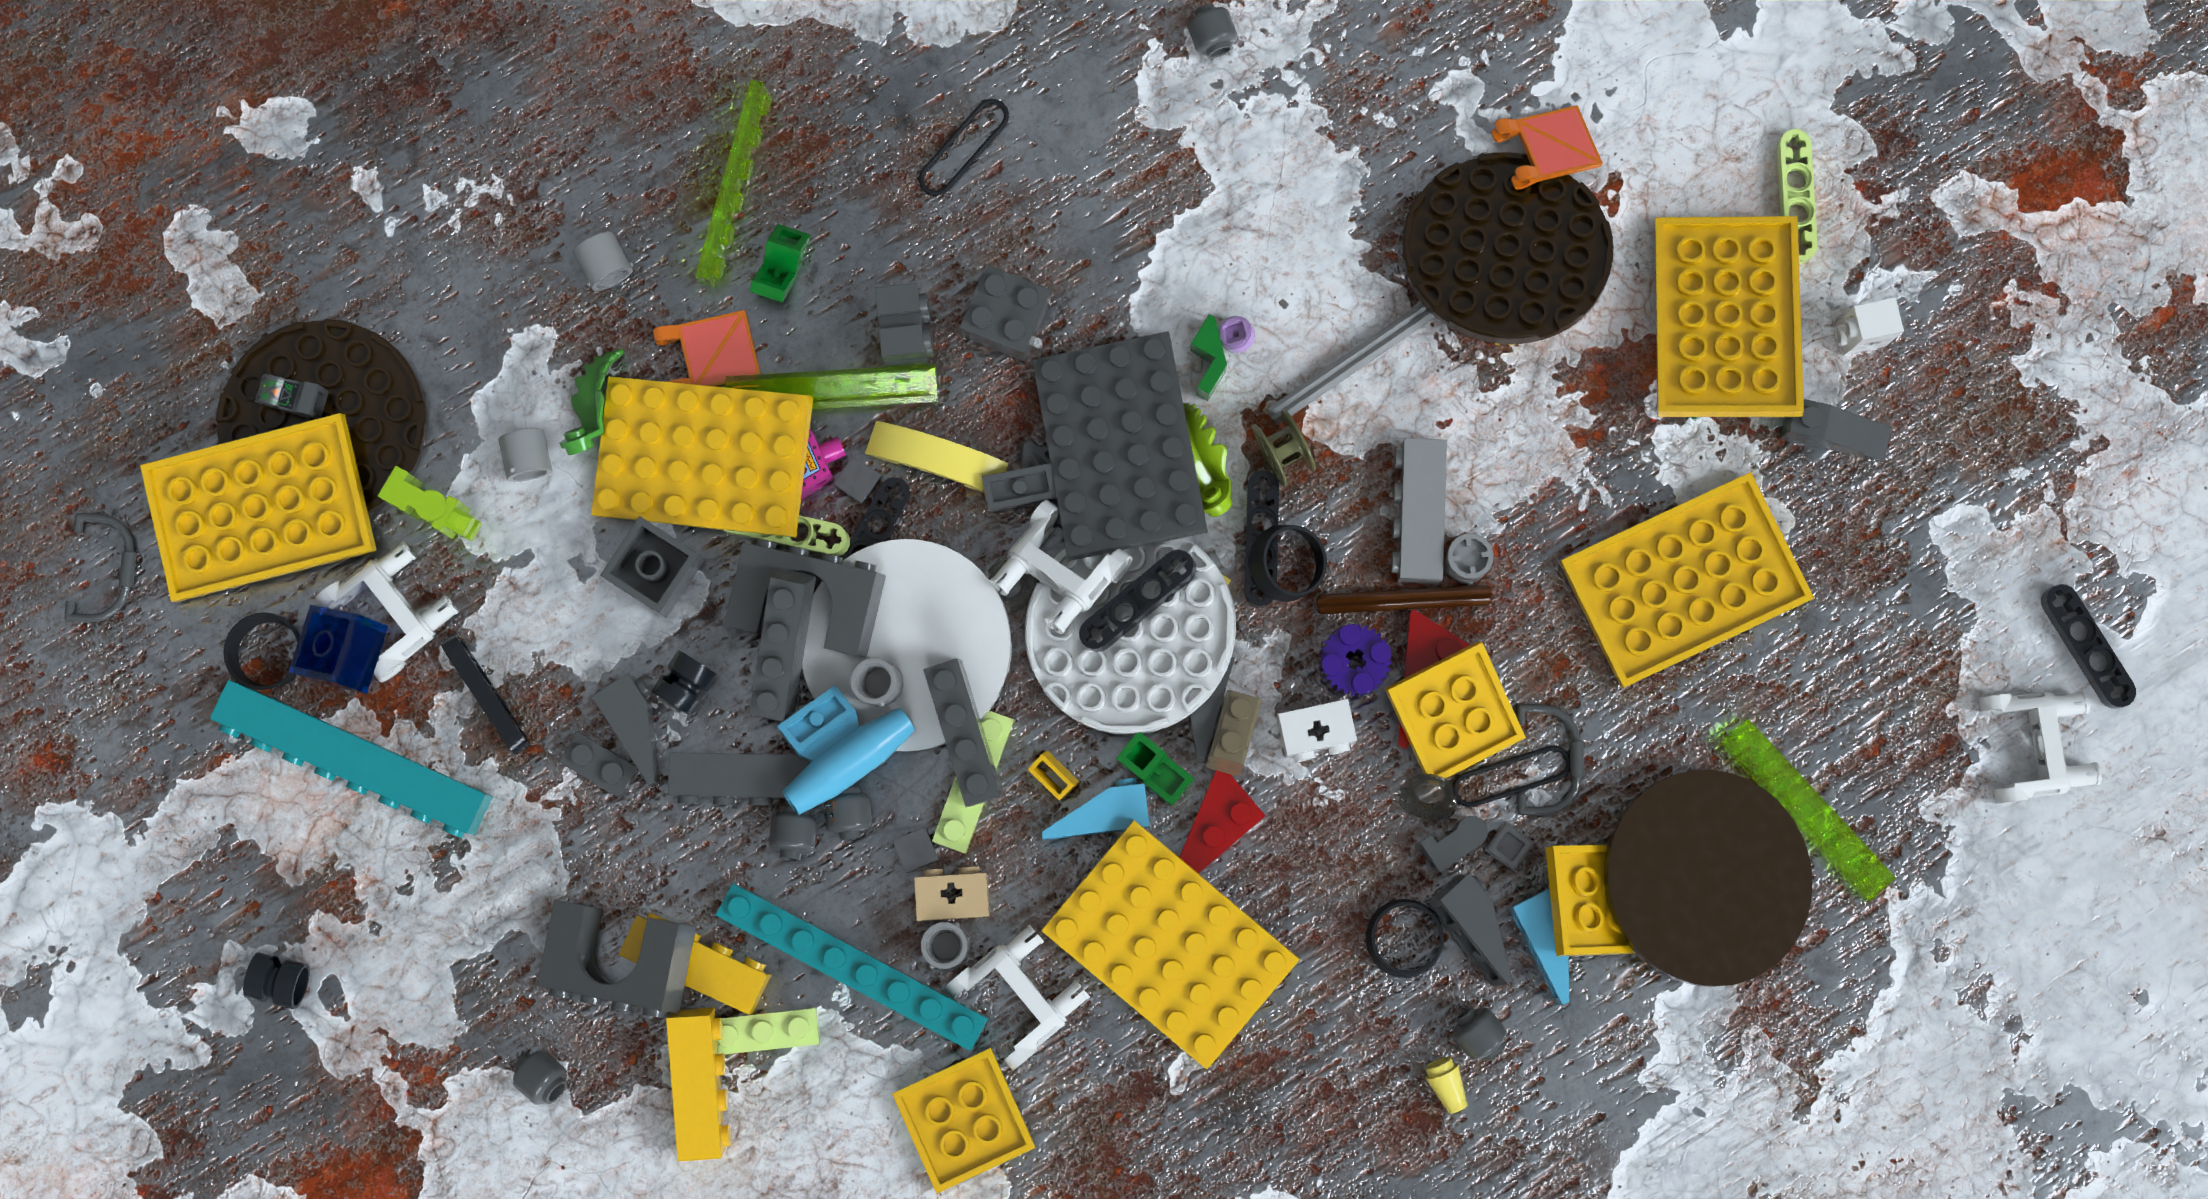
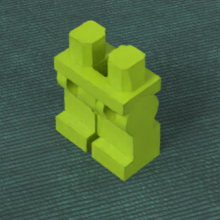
[378,466,482,542]

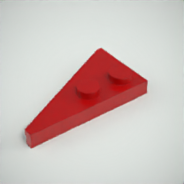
[1398,609,1470,750]
[1179,770,1266,873]

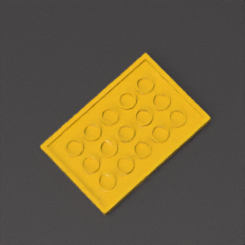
[1654,216,1804,417]
[591,376,813,538]
[140,413,377,602]
[1559,472,1814,689]
[1041,819,1300,1069]

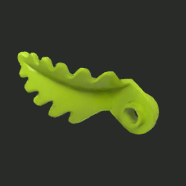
[1184,403,1232,517]

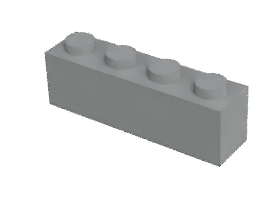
[1391,438,1447,584]

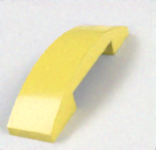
[865,421,1009,493]

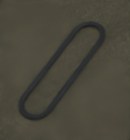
[919,99,1009,196]
[1452,745,1570,807]

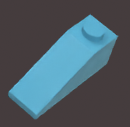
[1042,778,1150,841]
[1508,888,1569,1005]

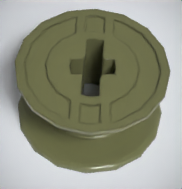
[1252,409,1316,487]

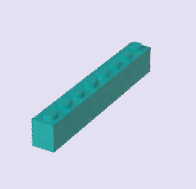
[209,680,493,838]
[716,883,989,1051]

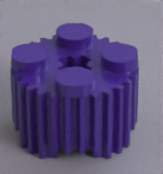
[1318,624,1392,698]

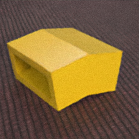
[1027,750,1080,801]

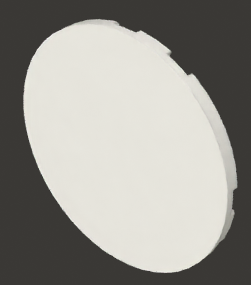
[1025,537,1236,735]
[802,539,1012,752]

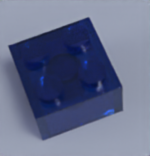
[288,605,388,694]

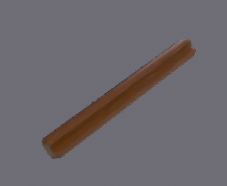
[1317,585,1492,614]

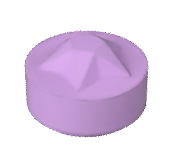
[1219,316,1255,353]

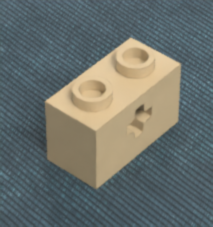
[914,867,990,921]

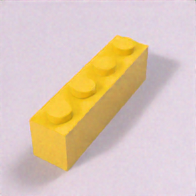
[618,912,771,1015]
[666,1007,731,1162]

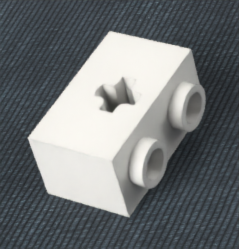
[1834,297,1904,355]
[1276,699,1357,763]

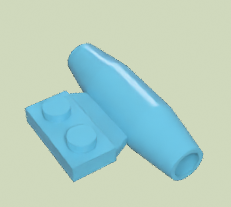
[777,685,915,815]

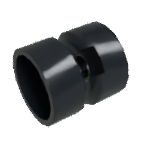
[651,650,717,716]
[243,952,310,1009]

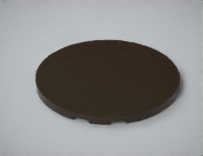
[1402,152,1614,344]
[216,319,428,515]
[1604,770,1812,987]

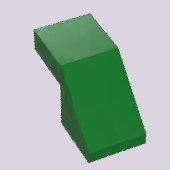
[750,224,811,302]
[1190,314,1227,401]
[1116,732,1195,807]

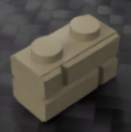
[1206,690,1262,776]

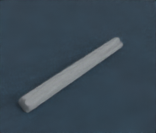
[1267,303,1435,425]

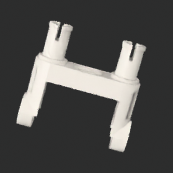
[989,500,1132,634]
[315,541,459,682]
[1978,691,2102,804]
[944,924,1090,1071]

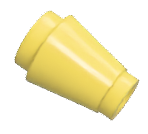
[1425,1056,1468,1114]

